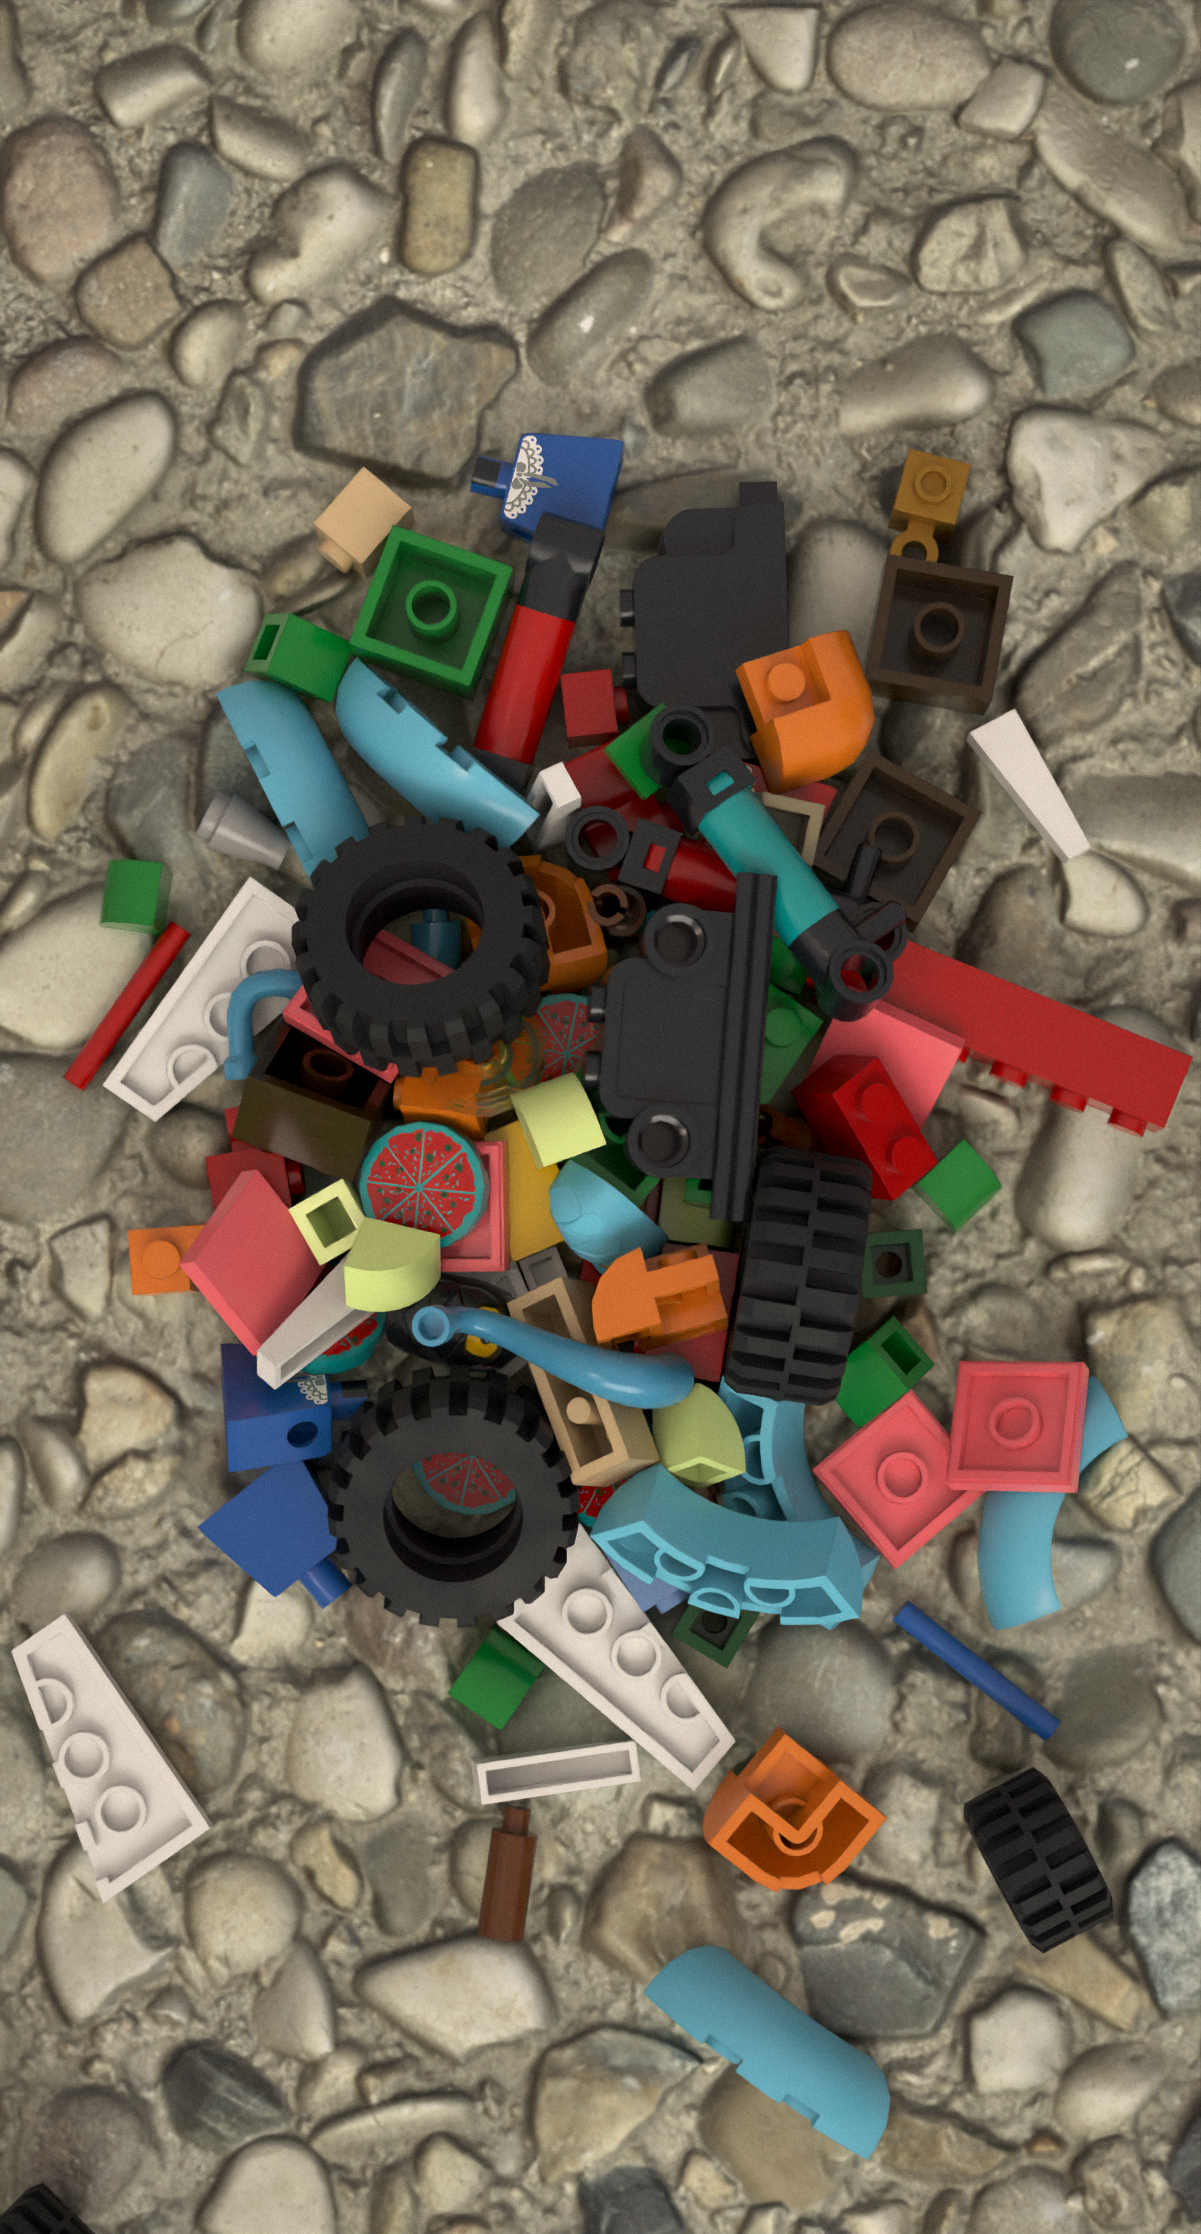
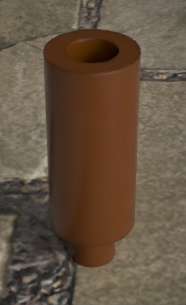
[477,1805,538,1941]

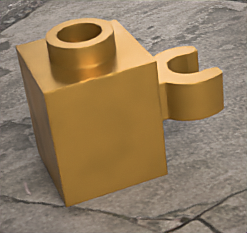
[888,448,971,562]

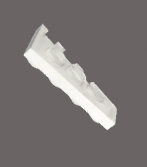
[103,877,299,1122]
[496,1522,736,1791]
[11,1612,213,1903]

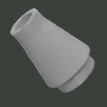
[195,790,292,871]

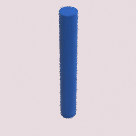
[892,1600,1061,1741]

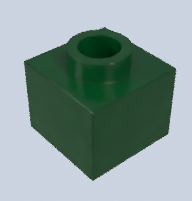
[859,1229,927,1299]
[670,1603,760,1668]

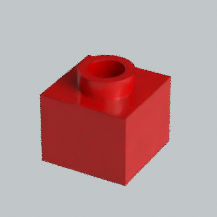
[560,669,629,749]

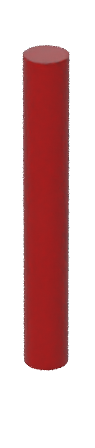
[63,921,191,1091]

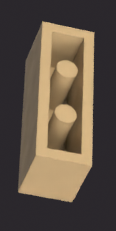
[506,1276,661,1487]

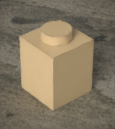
[314,466,415,578]

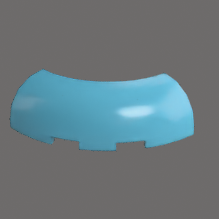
[335,657,540,849]
[216,680,370,885]
[717,1375,881,1631]
[977,1376,1128,1630]
[590,1463,863,1625]
[643,1945,890,2160]

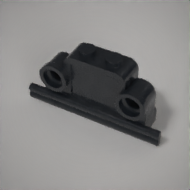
[619,481,789,767]
[581,872,778,1223]

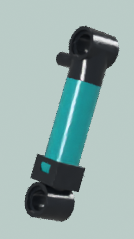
[640,704,906,1022]

